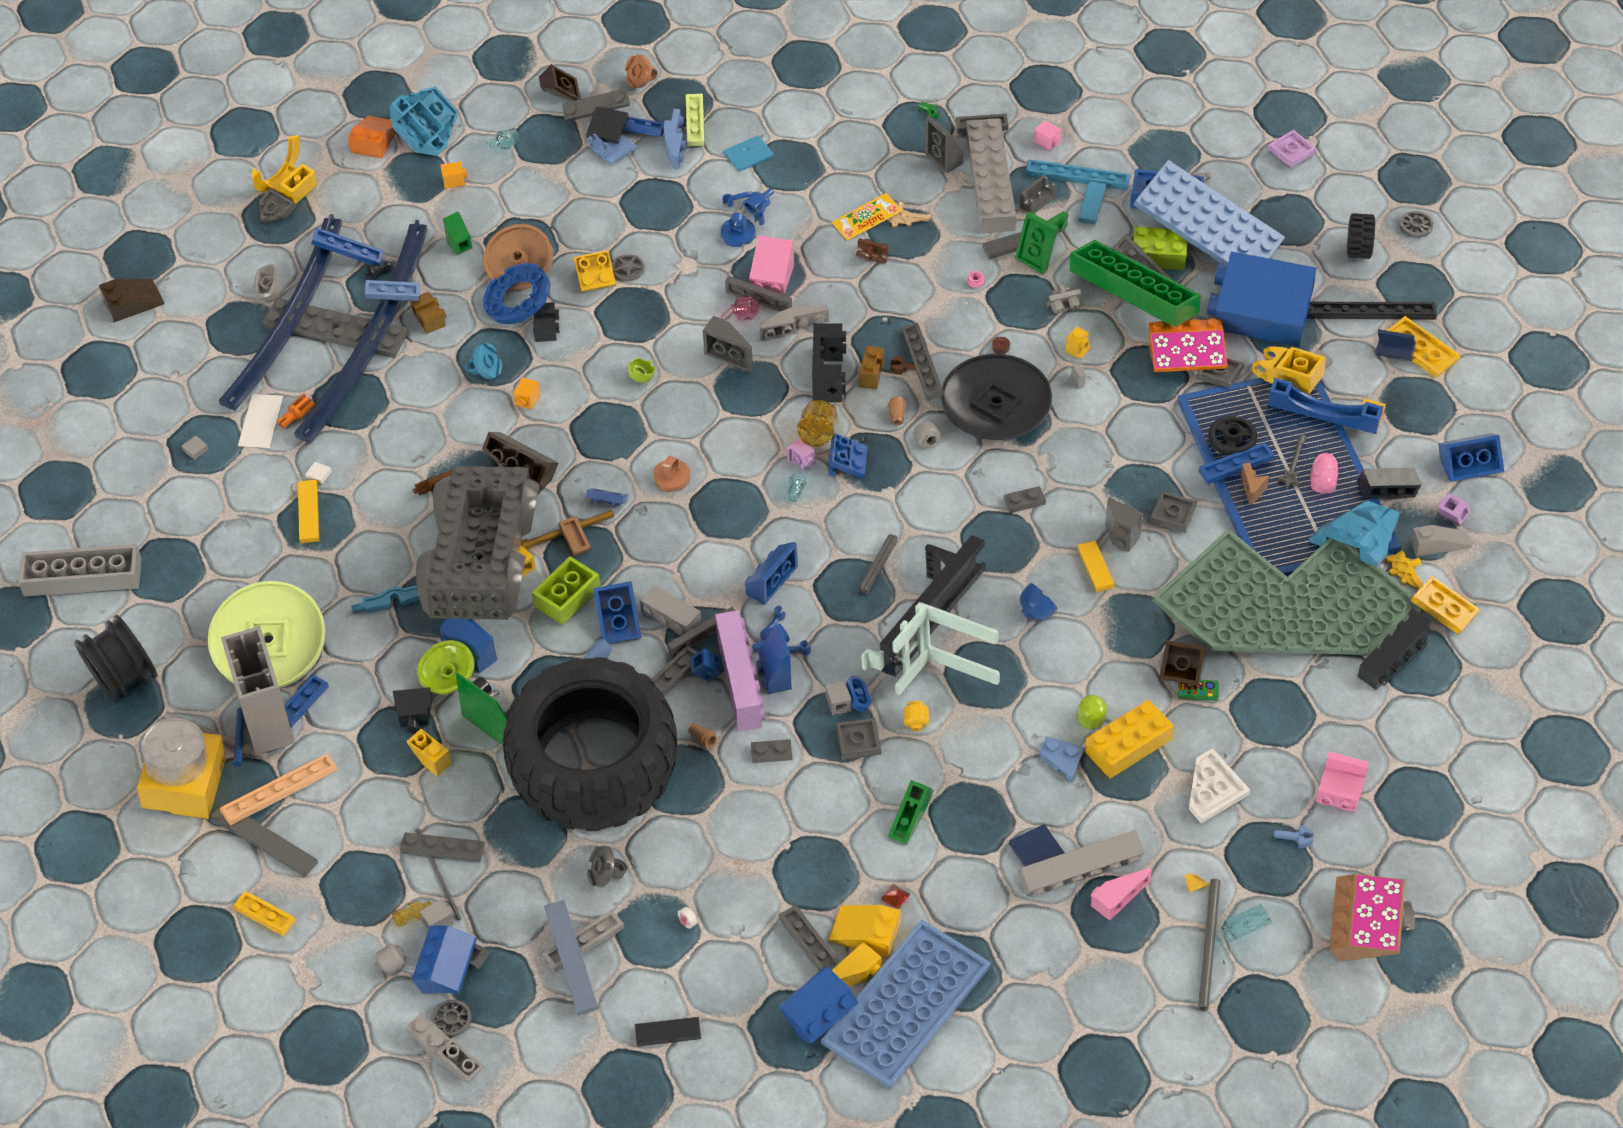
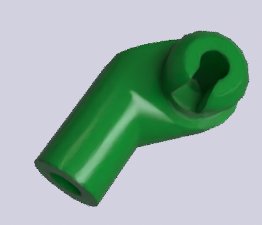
[919,101,939,119]

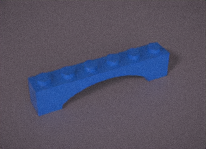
[1268,378,1384,434]

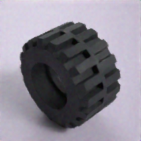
[1347,213,1375,259]

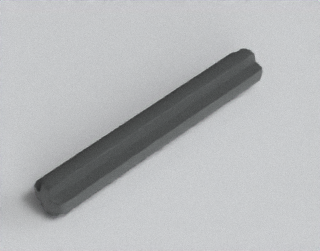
[859,534,897,595]

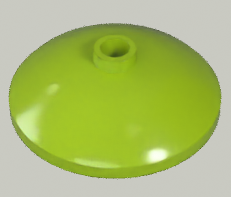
[417,640,474,695]

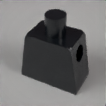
[393,687,433,734]

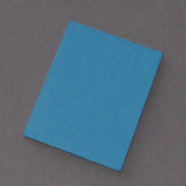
[723,135,775,172]

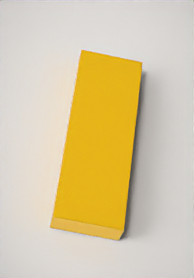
[1077,540,1115,592]
[233,891,296,937]

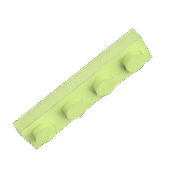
[686,94,704,146]

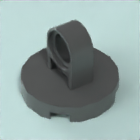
[587,846,628,887]

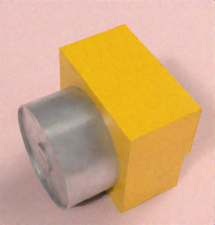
[137,718,226,819]

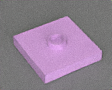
[1267,130,1317,168]

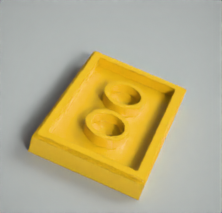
[1411,576,1480,635]

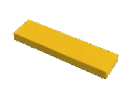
[298,479,319,543]

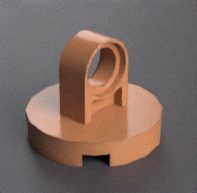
[625,54,658,88]
[653,455,691,492]

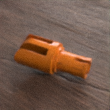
[277,393,316,429]

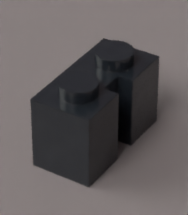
[533,302,560,342]

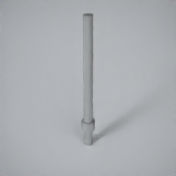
[164,711,268,760]

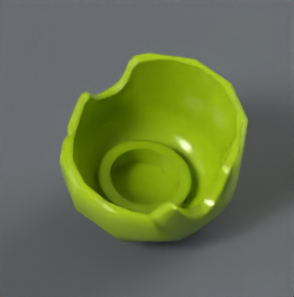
[627,358,656,383]

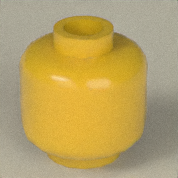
[903,701,930,732]

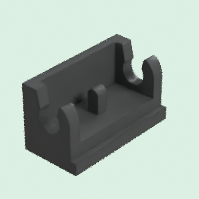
[1020,175,1056,214]

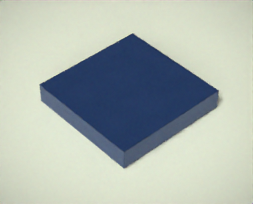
[1009,824,1065,867]

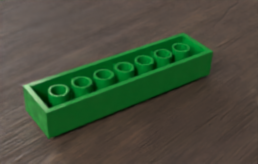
[1069,239,1201,327]

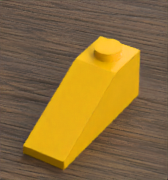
[832,942,882,987]

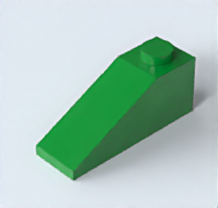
[888,780,934,844]

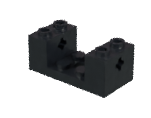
[812,323,846,402]

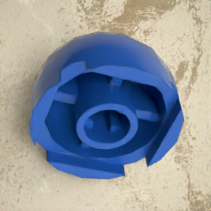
[1019,583,1058,621]

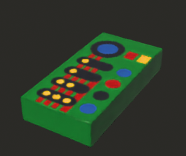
[1178,680,1219,701]

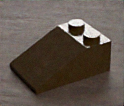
[98,279,165,323]

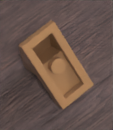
[1241,463,1269,505]

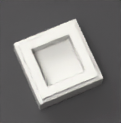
[305,462,332,485]

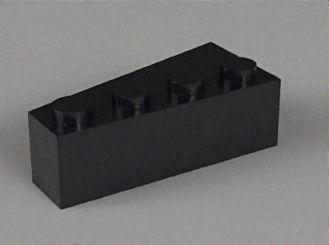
[1357,608,1432,690]

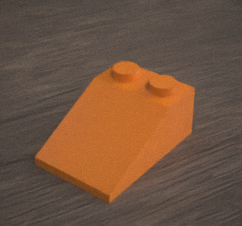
[348,116,396,158]

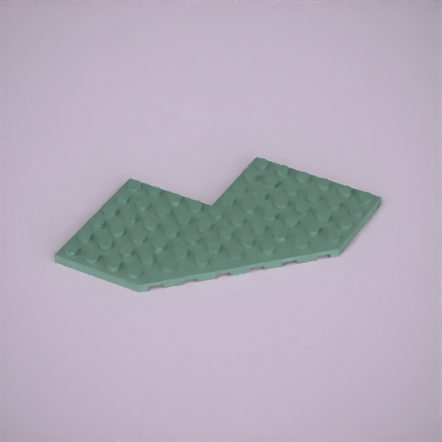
[1152,529,1423,655]

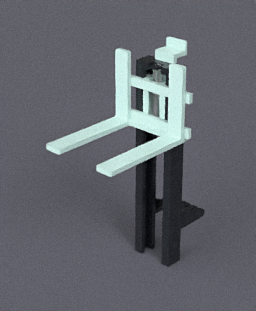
[861,535,1000,695]

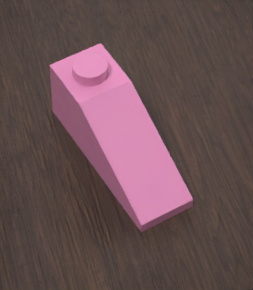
[1091,868,1152,920]

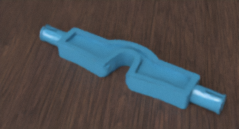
[351,585,420,613]

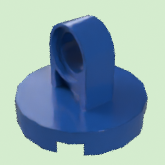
[721,212,756,247]

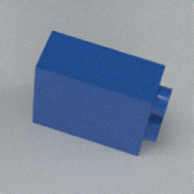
[1207,251,1317,347]

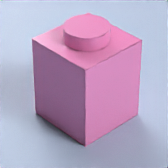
[1034,120,1062,151]

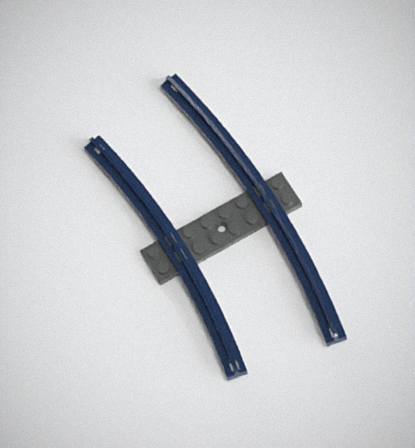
[219,214,428,444]

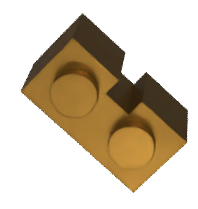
[410,292,447,334]
[859,346,885,389]

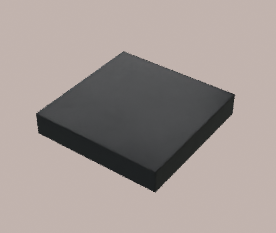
[586,106,629,144]

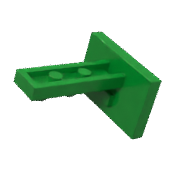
[1015,211,1069,274]

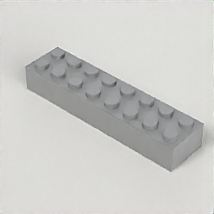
[966,118,1016,233]

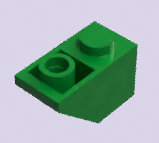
[443,211,472,255]

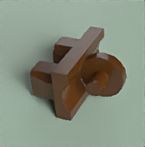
[856,238,889,264]

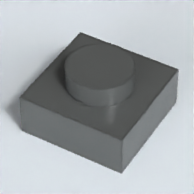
[468,944,490,970]

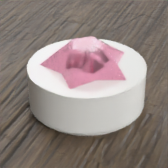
[678,907,697,929]

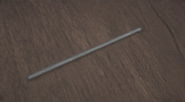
[416,828,462,921]

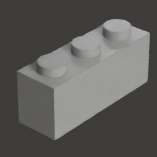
[640,585,701,635]

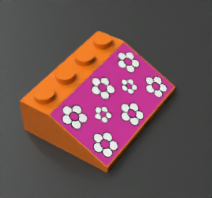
[1147,318,1228,372]

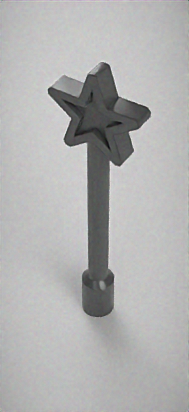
[1278,434,1306,489]

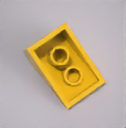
[828,905,901,958]

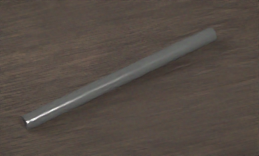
[1198,879,1221,1011]

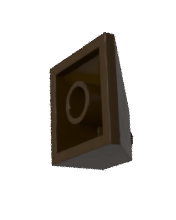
[539,64,581,101]

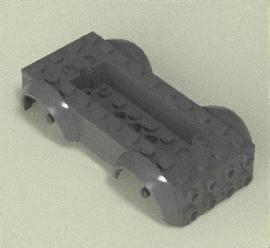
[416,466,540,620]

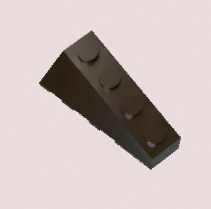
[482,432,559,494]

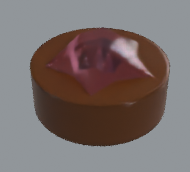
[992,337,1010,354]

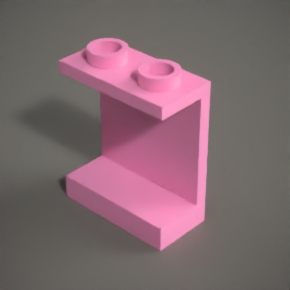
[1316,752,1369,812]

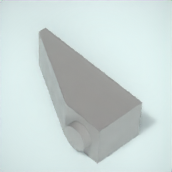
[1410,525,1472,557]

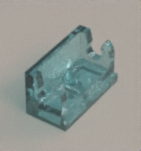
[1221,904,1272,942]

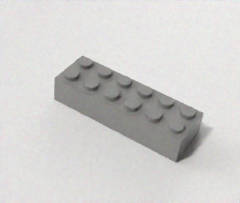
[18,544,142,597]

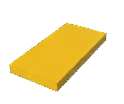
[1386,316,1461,378]

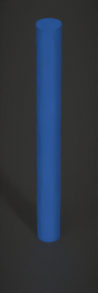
[233,708,244,767]

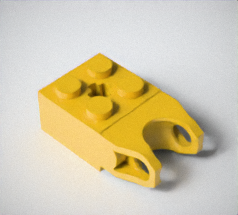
[1252,346,1325,395]

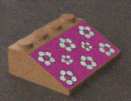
[1330,874,1405,962]

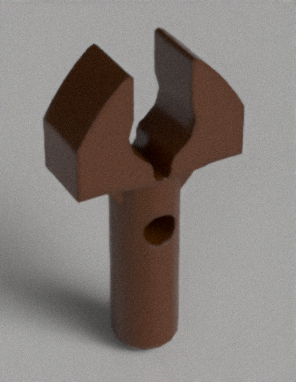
[890,356,916,375]

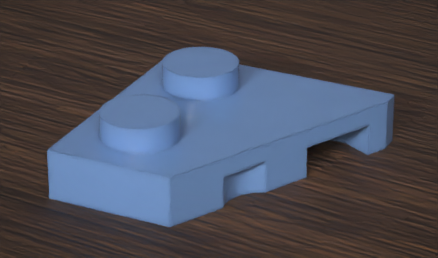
[1040,736,1084,782]

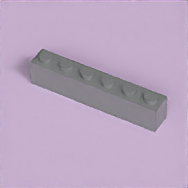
[1018,830,1145,896]

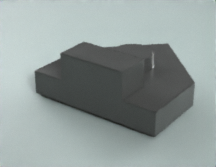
[259,188,297,224]

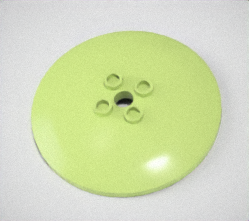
[208,581,325,688]

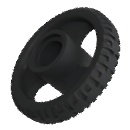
[1208,416,1257,455]

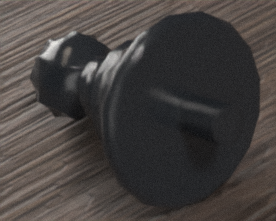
[366,261,392,281]

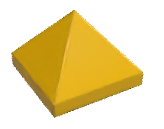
[1184,873,1209,892]

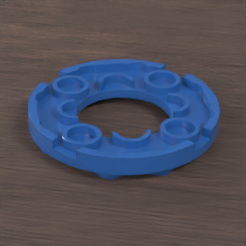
[483,263,551,324]

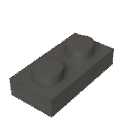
[1004,486,1046,513]
[751,739,792,763]

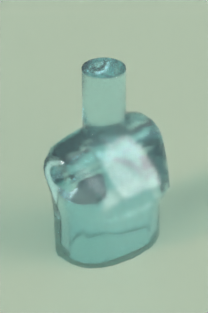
[486,128,519,149]

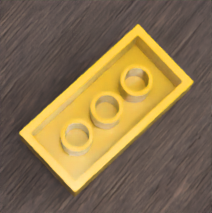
[1085,699,1174,779]

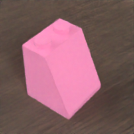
[749,236,794,295]

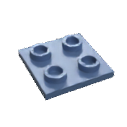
[588,134,637,164]

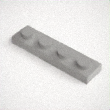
[542,910,624,972]

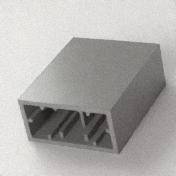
[221,626,295,755]

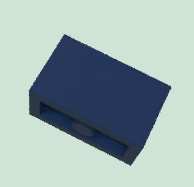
[1375,329,1416,361]

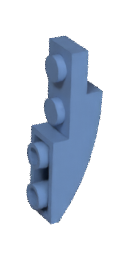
[664,109,686,170]

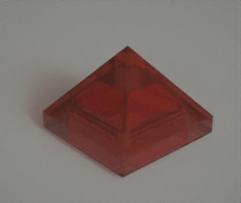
[881,884,910,909]

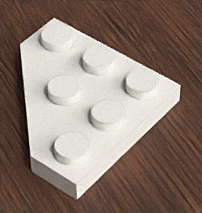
[1189,748,1250,823]

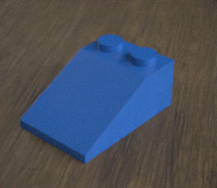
[593,581,642,644]
[756,624,792,694]

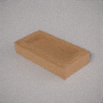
[558,516,591,557]

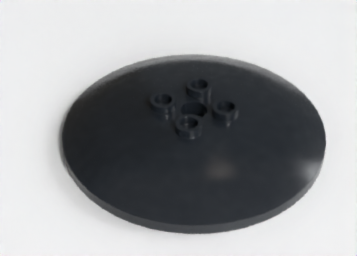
[941,354,1052,440]

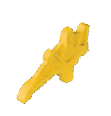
[1387,550,1423,590]

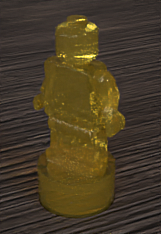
[392,901,432,927]

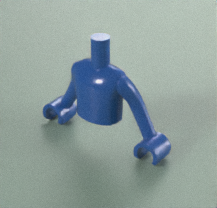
[722,188,774,225]
[752,605,811,656]

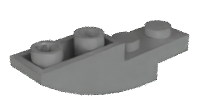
[759,303,829,341]
[406,1012,484,1083]

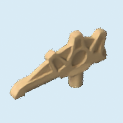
[883,202,932,228]

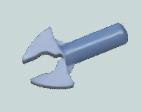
[1273,825,1314,849]

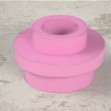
[967,271,985,287]

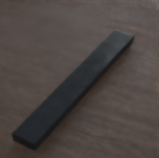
[1306,301,1437,320]

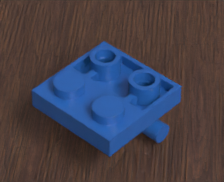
[828,433,868,478]

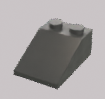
[925,115,964,173]
[703,316,753,373]

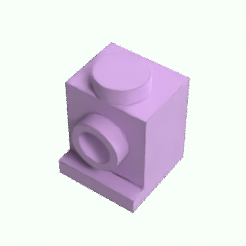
[786,438,815,470]
[1438,493,1471,526]

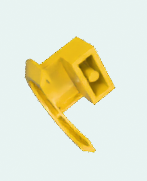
[252,135,317,204]

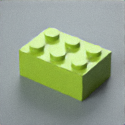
[1133,226,1187,270]
[532,556,601,625]

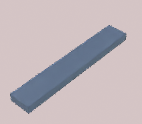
[544,900,598,1016]

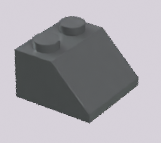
[1105,497,1143,552]

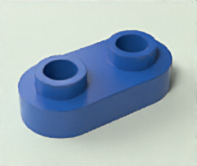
[845,676,872,712]

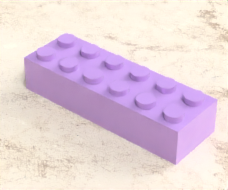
[715,610,765,732]

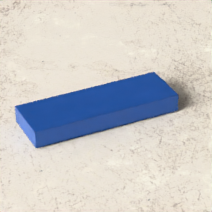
[284,674,329,728]

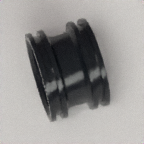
[74,615,158,704]

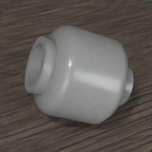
[914,421,941,448]
[374,944,407,975]

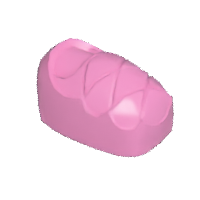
[1310,453,1338,493]

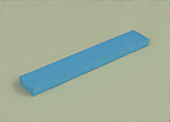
[1025,159,1131,190]

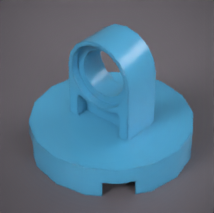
[466,343,502,379]

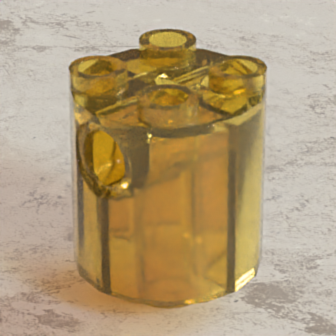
[797,400,838,447]

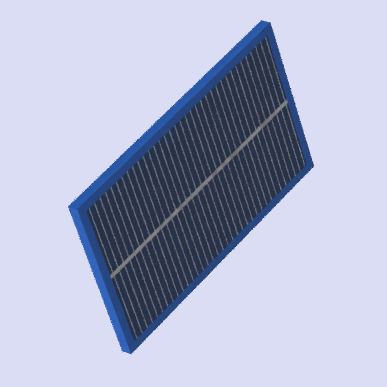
[1177,378,1402,577]

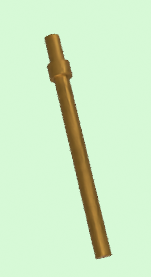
[521,510,614,550]

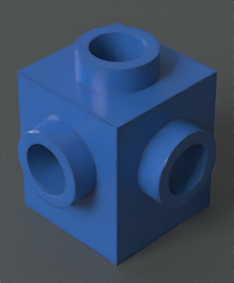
[691,649,722,682]

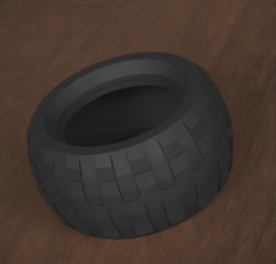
[502,657,678,831]

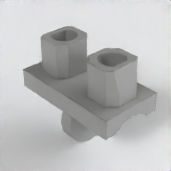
[1046,283,1081,314]

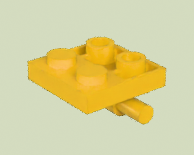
[574,251,616,293]

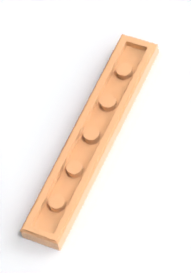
[220,753,338,826]

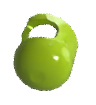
[1077,695,1107,730]

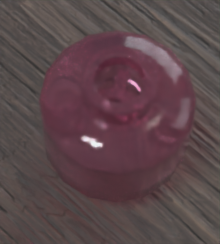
[731,296,759,320]

